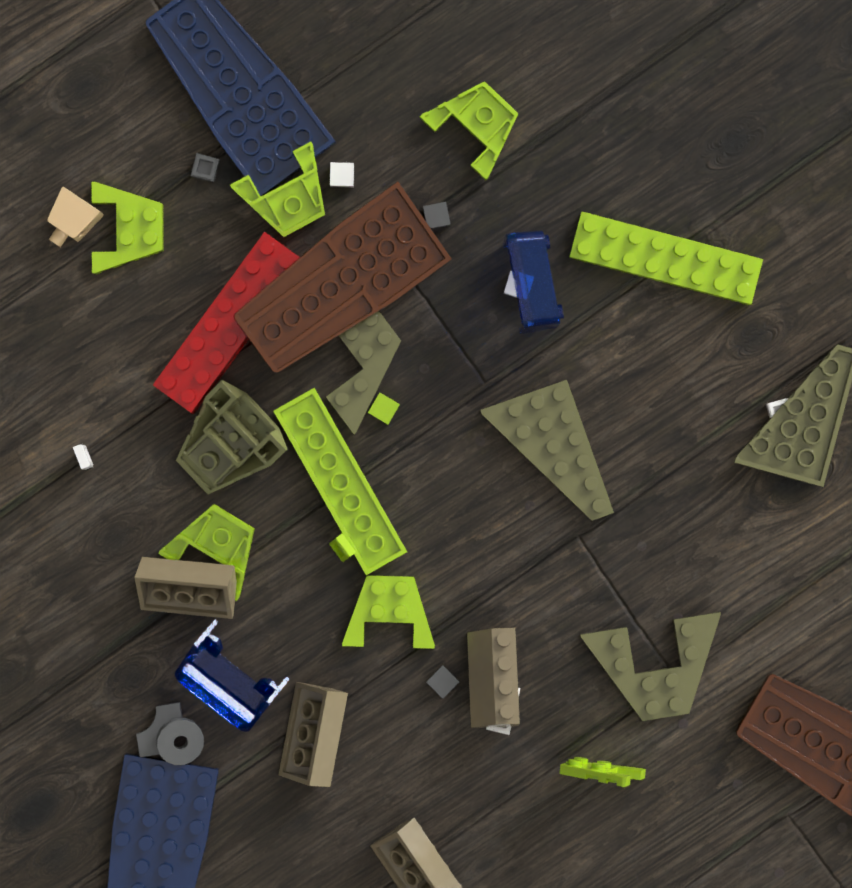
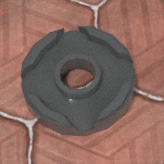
[156,718,204,765]

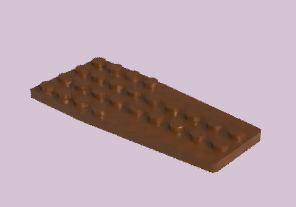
[234,182,451,372]
[736,674,852,816]

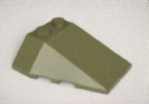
[176,380,288,494]

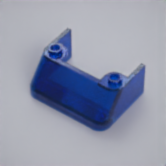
[503,231,564,334]
[175,620,290,732]

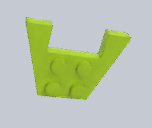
[420,81,518,181]
[230,141,325,237]
[92,182,164,274]
[158,504,255,601]
[342,575,435,649]
[559,757,646,787]

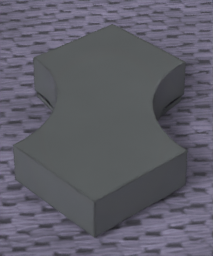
[136,702,183,757]

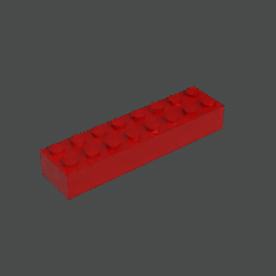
[153,232,300,414]

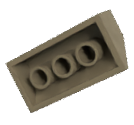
[134,557,237,619]
[467,628,520,728]
[278,682,348,787]
[370,818,462,888]

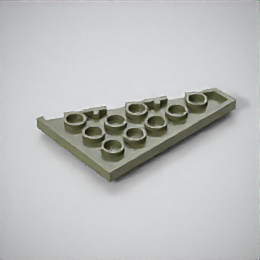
[733,344,852,487]
[480,380,614,521]

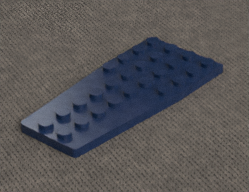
[146,0,336,196]
[108,754,219,888]

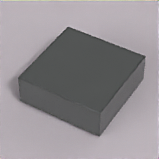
[191,153,220,183]
[423,202,451,229]
[426,665,459,698]

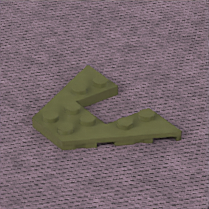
[326,311,401,435]
[580,612,721,721]

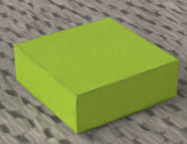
[368,393,400,425]
[329,534,356,562]

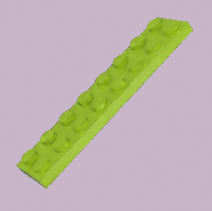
[569,212,763,305]
[274,388,407,575]

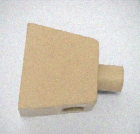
[47,187,104,247]

